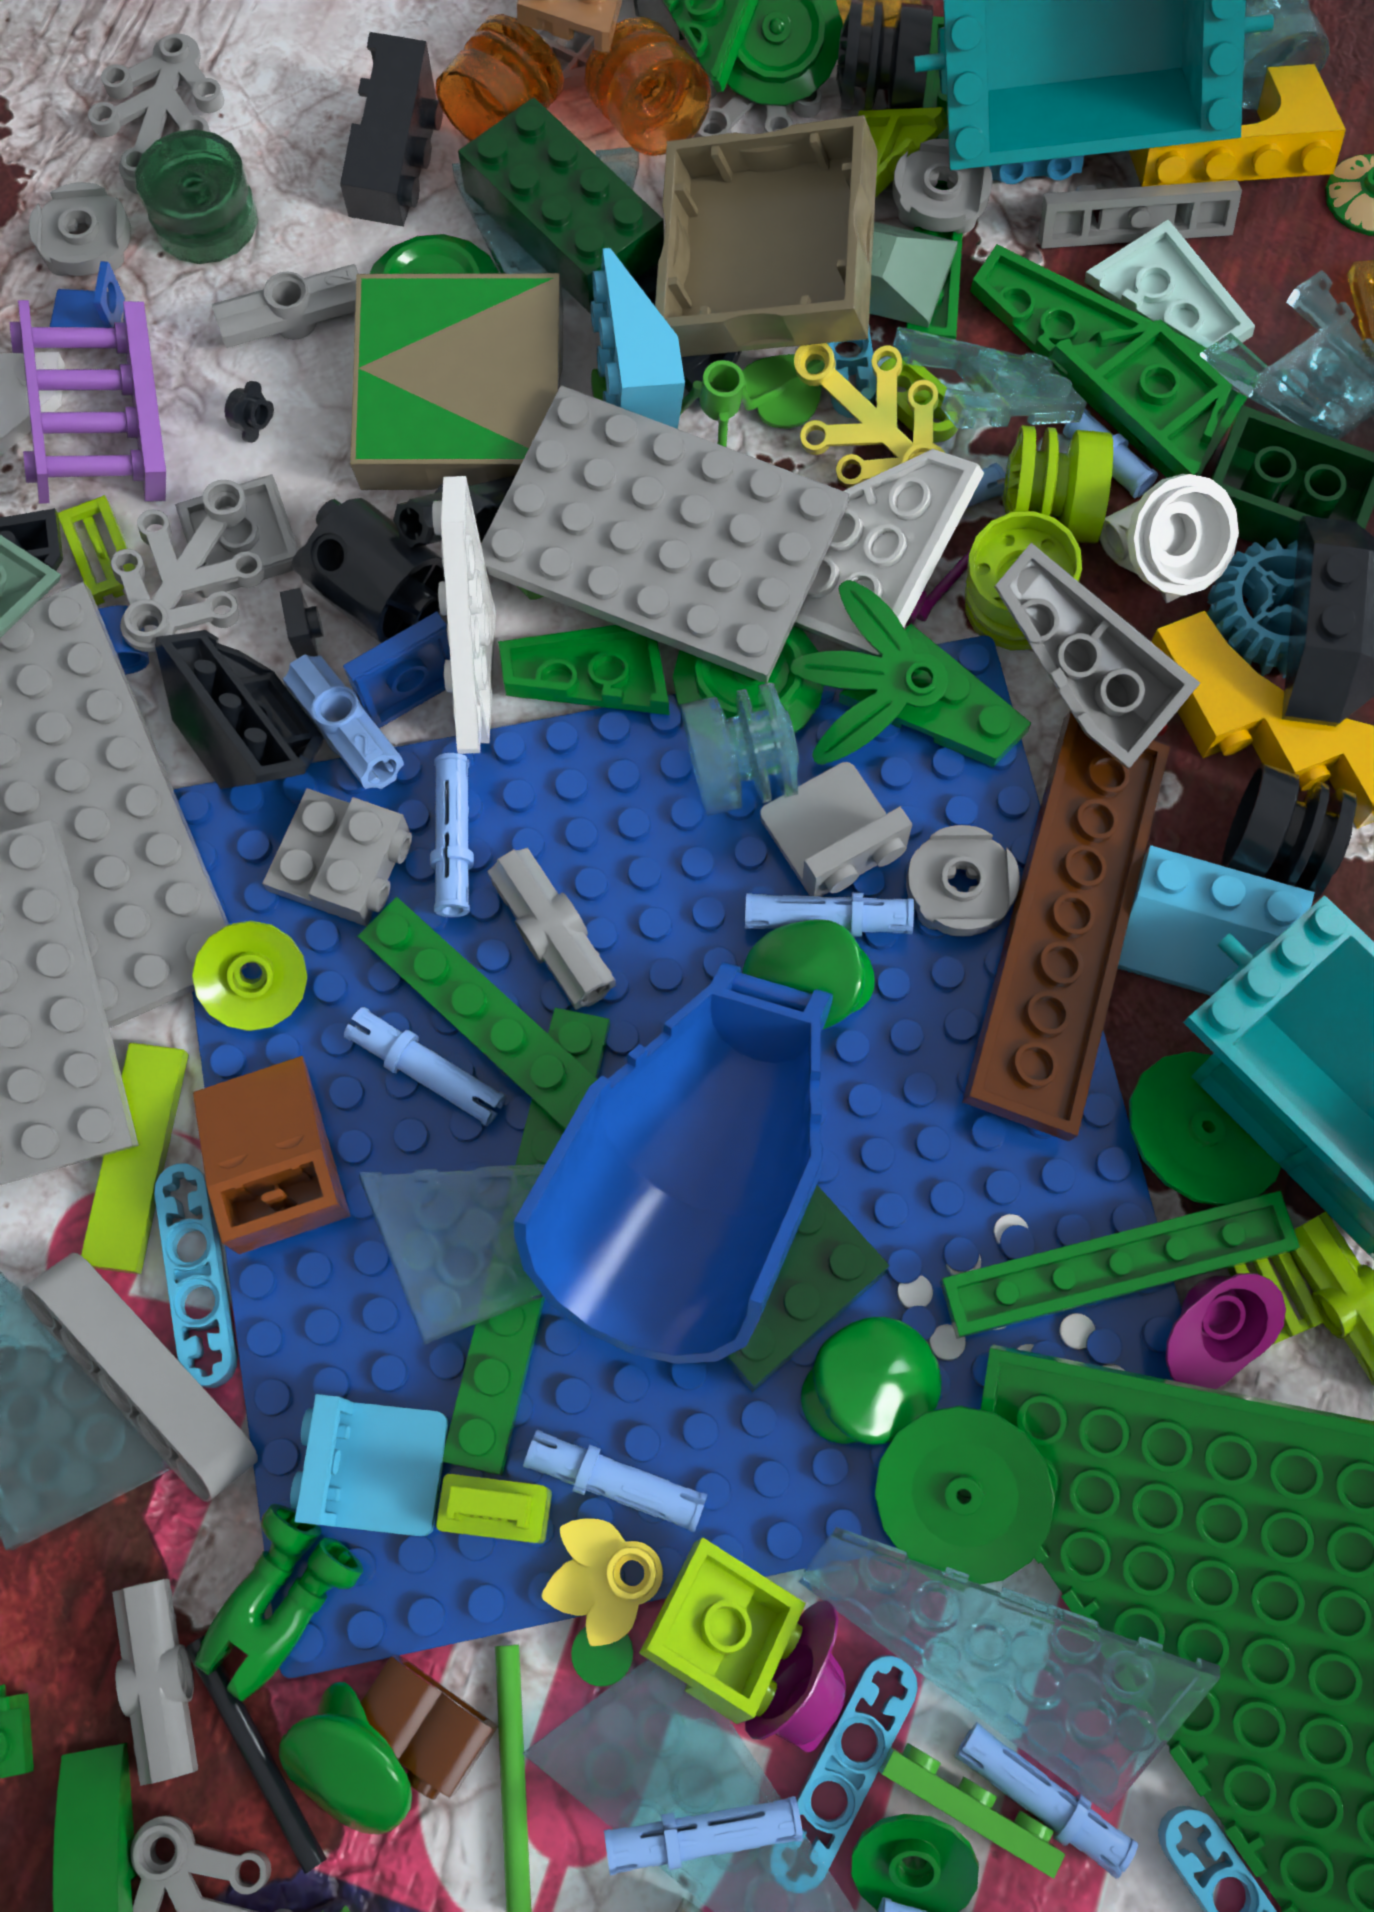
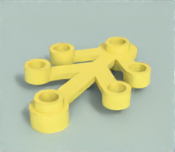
[794,343,945,488]

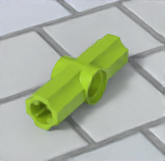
[1290,1212,1374,1386]

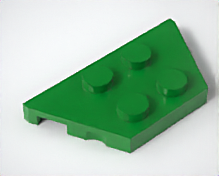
[1052,319,1233,476]

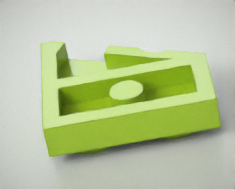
[857,107,948,197]

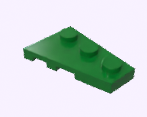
[839,624,1031,767]
[498,625,670,715]

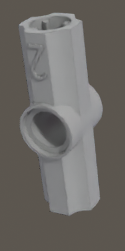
[212,264,359,348]
[487,847,616,1010]
[112,1579,198,1786]

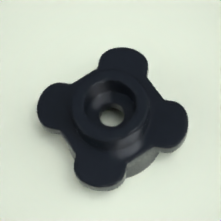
[224,381,274,443]

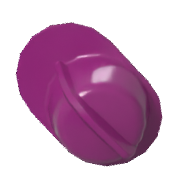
[1166,1273,1286,1389]
[745,1600,846,1752]

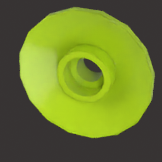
[192,920,308,1031]

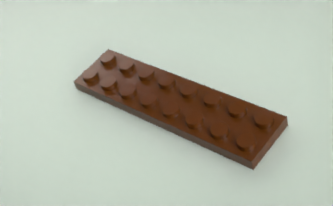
[962,710,1170,1142]

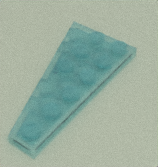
[359,1164,545,1344]
[0,1271,171,1550]
[799,1527,1220,1814]
[522,1659,856,1912]

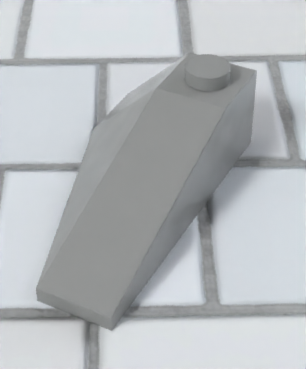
[994,543,1200,769]

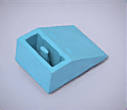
[590,248,685,429]

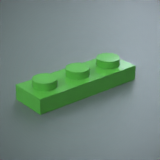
[879,1743,1065,1879]

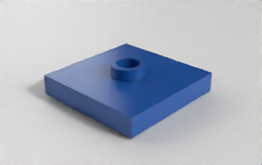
[343,612,450,729]

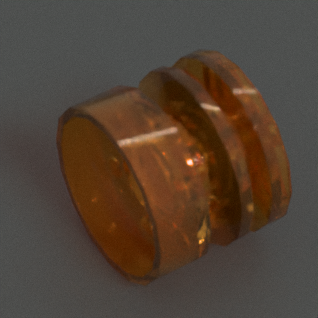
[435,14,564,142]
[584,17,711,156]

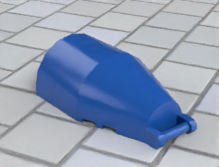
[514,962,833,1364]

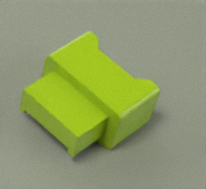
[436,1474,552,1544]

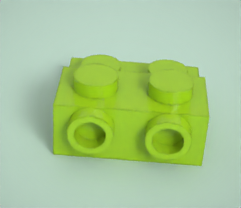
[639,1537,806,1724]

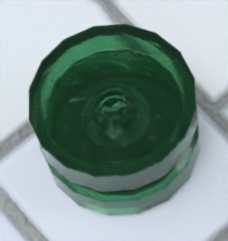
[135,129,258,264]

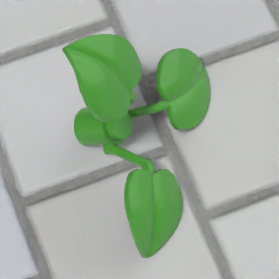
[591,354,825,447]

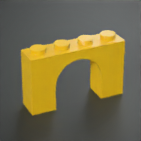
[1128,64,1346,187]

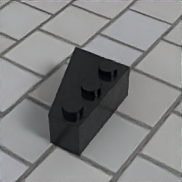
[340,32,443,227]

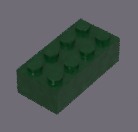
[458,97,664,314]

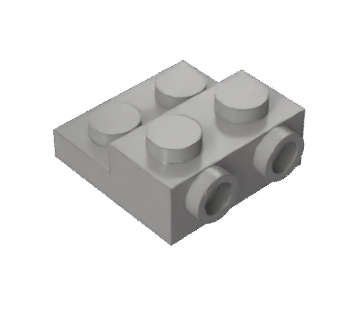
[262,788,412,926]

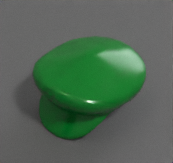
[742,919,875,1030]
[801,1317,942,1445]
[279,1682,412,1835]

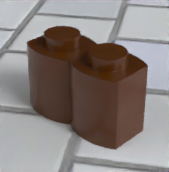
[361,1655,498,1800]

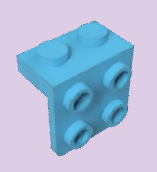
[290,1394,449,1537]

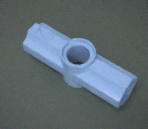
[283,654,404,789]

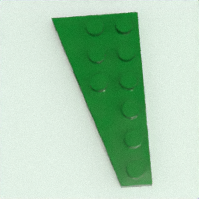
[970,244,1261,478]

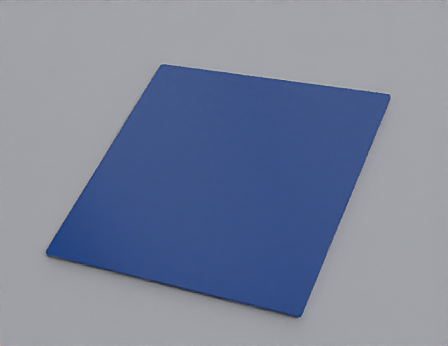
[173,635,1182,1678]

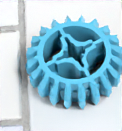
[1207,538,1298,679]

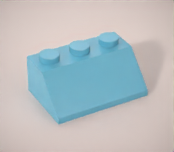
[1118,846,1315,996]

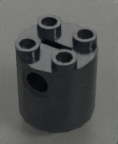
[292,498,445,643]

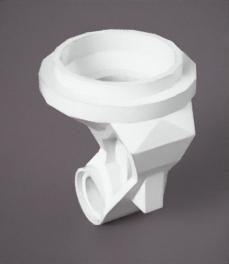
[1099,474,1239,603]

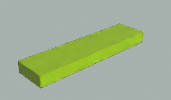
[81,1043,189,1275]

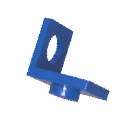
[50,261,125,328]

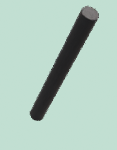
[185,1635,327,1874]

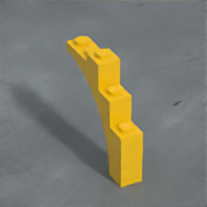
[1151,611,1374,829]

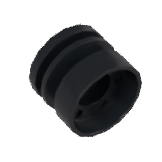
[836,0,933,110]
[1221,763,1357,902]

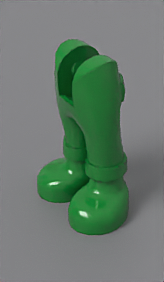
[194,1504,363,1702]

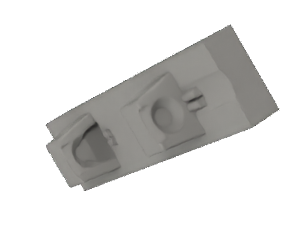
[1038,180,1242,249]

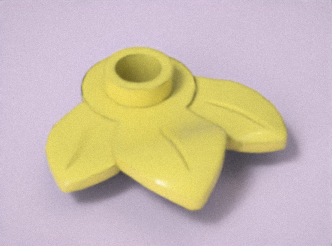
[542,1519,663,1646]

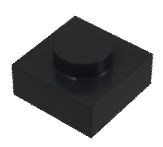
[280,588,324,659]

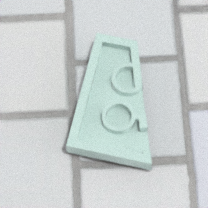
[1085,220,1255,355]

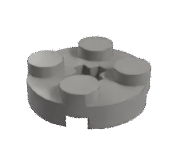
[892,139,993,233]
[29,182,131,276]
[906,825,1020,936]

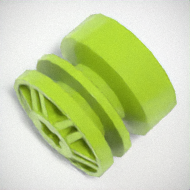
[1003,425,1113,544]
[964,511,1082,651]

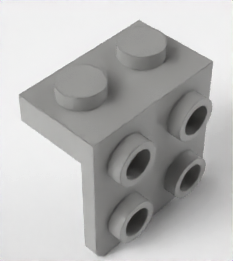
[760,762,912,897]

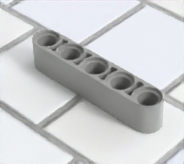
[22,1253,258,1502]

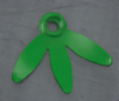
[790,580,949,765]

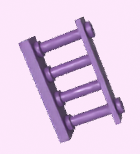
[9,300,166,504]

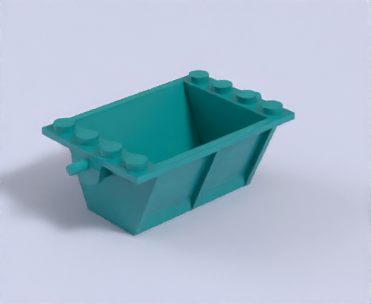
[914,0,1274,171]
[1183,895,1374,1260]

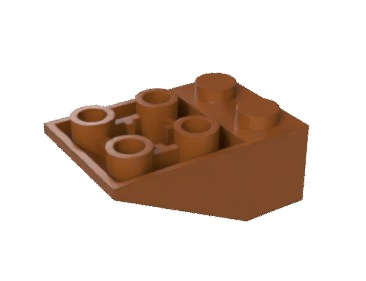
[193,1056,350,1254]

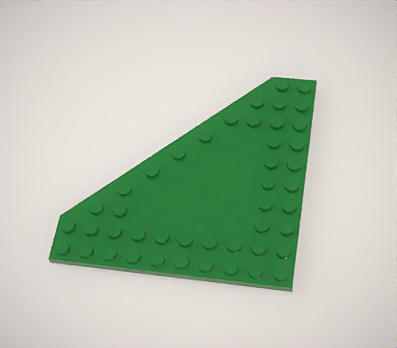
[981,1345,1374,1912]

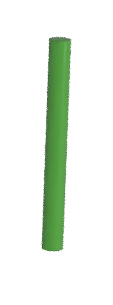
[495,1644,532,1912]

